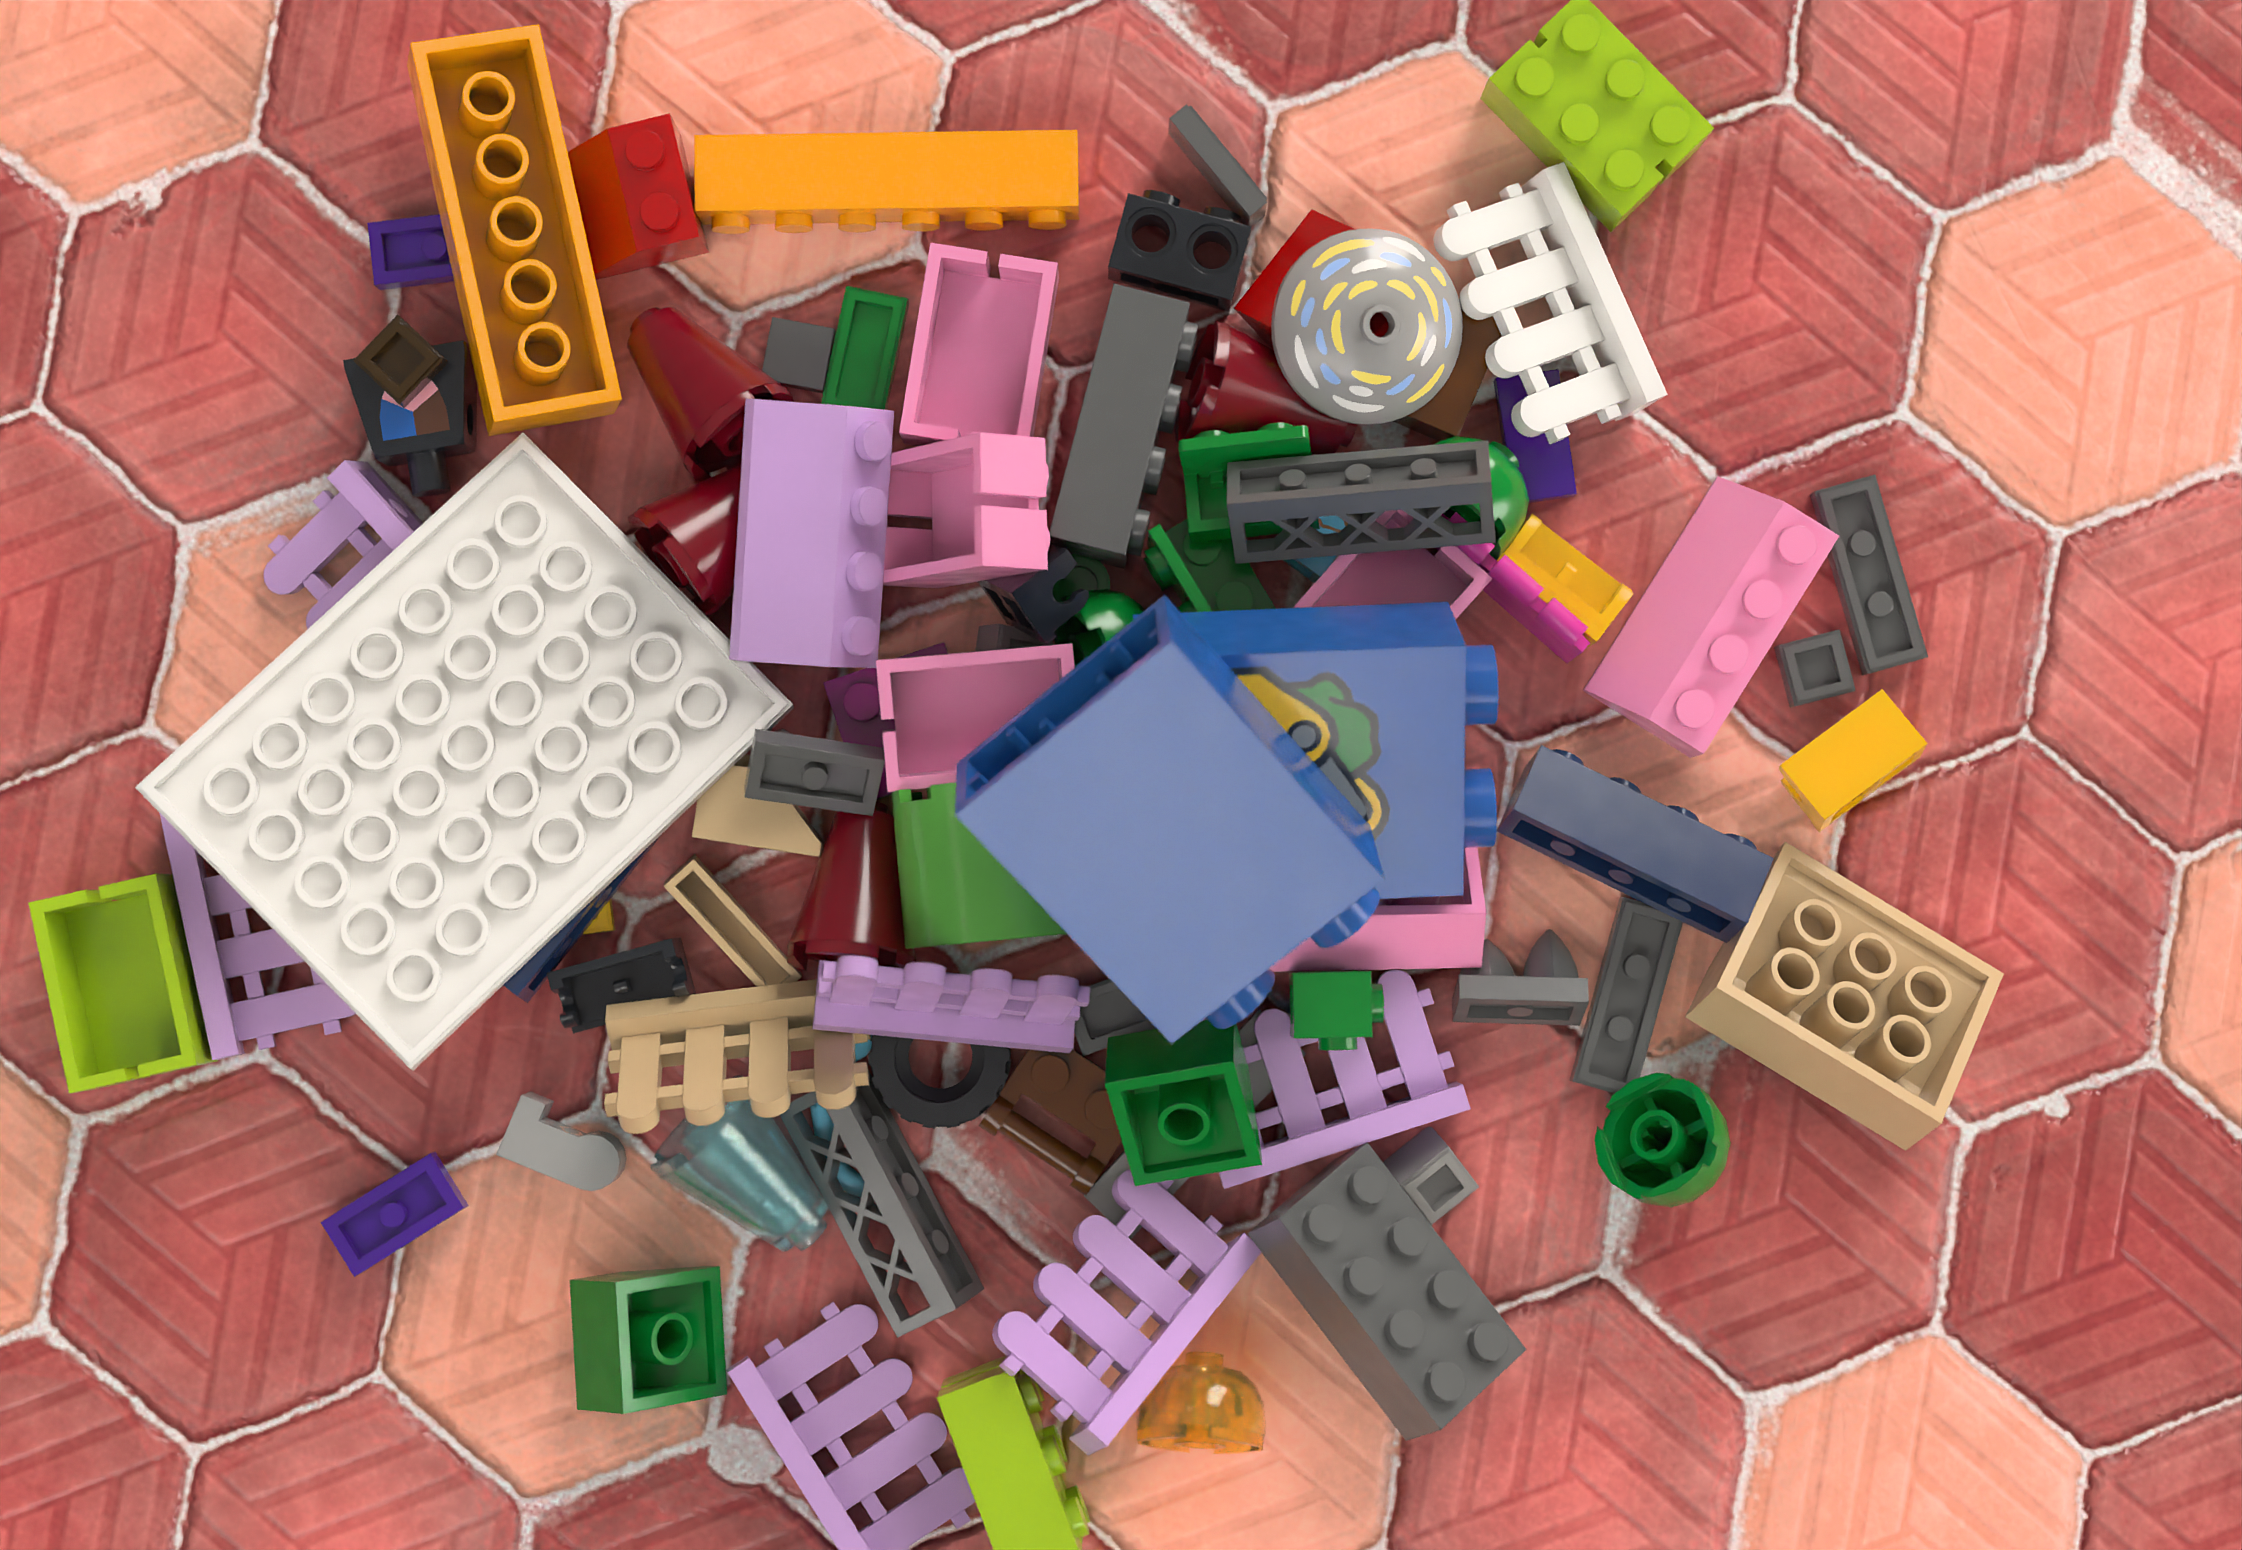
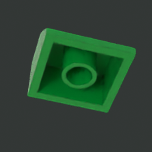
[1105,1020,1262,1186]
[569,1266,728,1414]

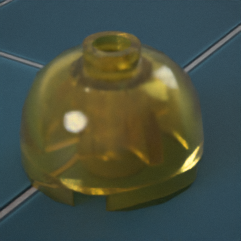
[1136,1351,1266,1454]

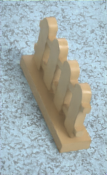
[604,979,871,1134]

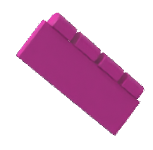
[1435,512,1590,663]

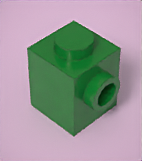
[1289,970,1384,1050]

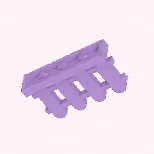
[264,460,423,629]
[160,814,356,1060]
[812,956,1090,1053]
[1218,969,1471,1189]
[992,1169,1261,1456]
[726,1302,975,1550]

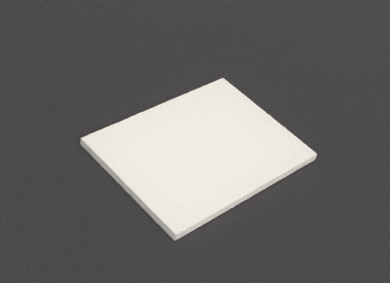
[135,433,794,1071]

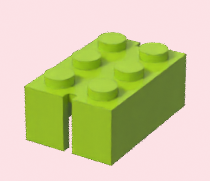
[1480,0,1714,232]
[28,874,218,1094]
[937,1356,1090,1550]

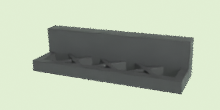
[1227,440,1496,564]
[780,1070,985,1338]

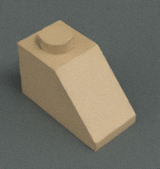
[692,754,825,857]

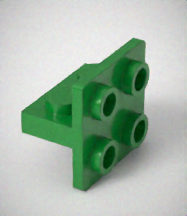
[1178,423,1320,544]

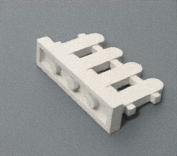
[1433,162,1668,444]

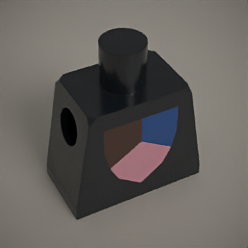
[343,340,477,497]

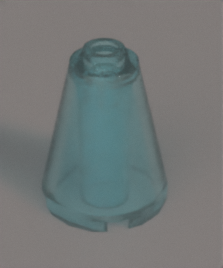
[650,1075,828,1252]

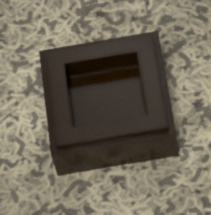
[353,314,448,408]

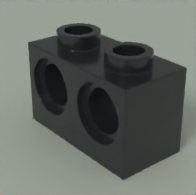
[1108,190,1252,312]

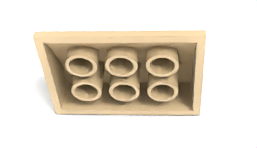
[1685,842,2004,1151]

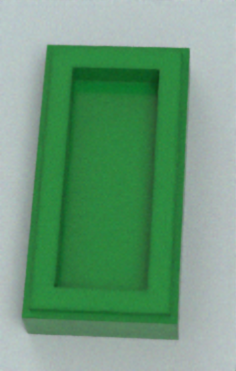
[821,286,909,410]

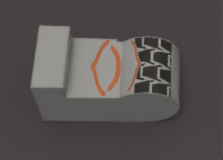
[496,1091,627,1191]

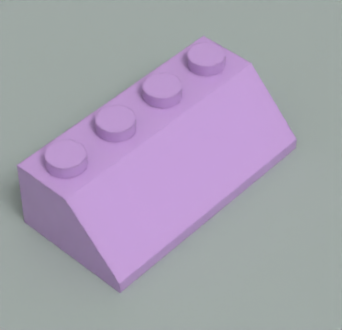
[729,399,894,668]

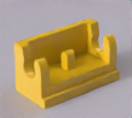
[1497,514,1633,647]
[1779,689,1928,832]

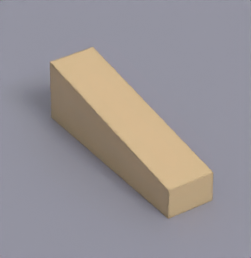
[664,854,802,987]

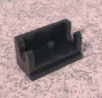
[978,542,1089,644]
[546,938,696,1034]

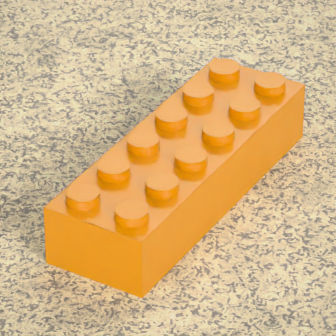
[407,24,622,436]

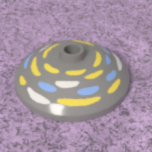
[1271,228,1463,424]

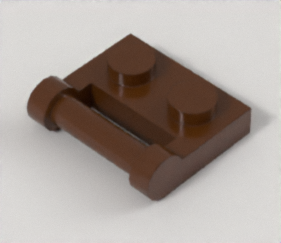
[979,1049,1122,1195]

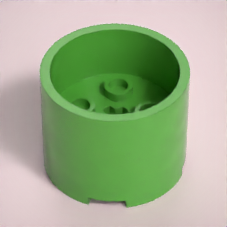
[891,782,1067,949]

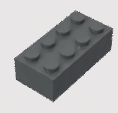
[1049,284,1199,569]
[1248,1142,1527,1441]

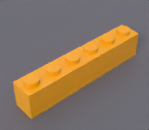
[694,130,1079,234]

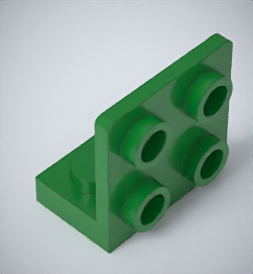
[1143,518,1276,613]

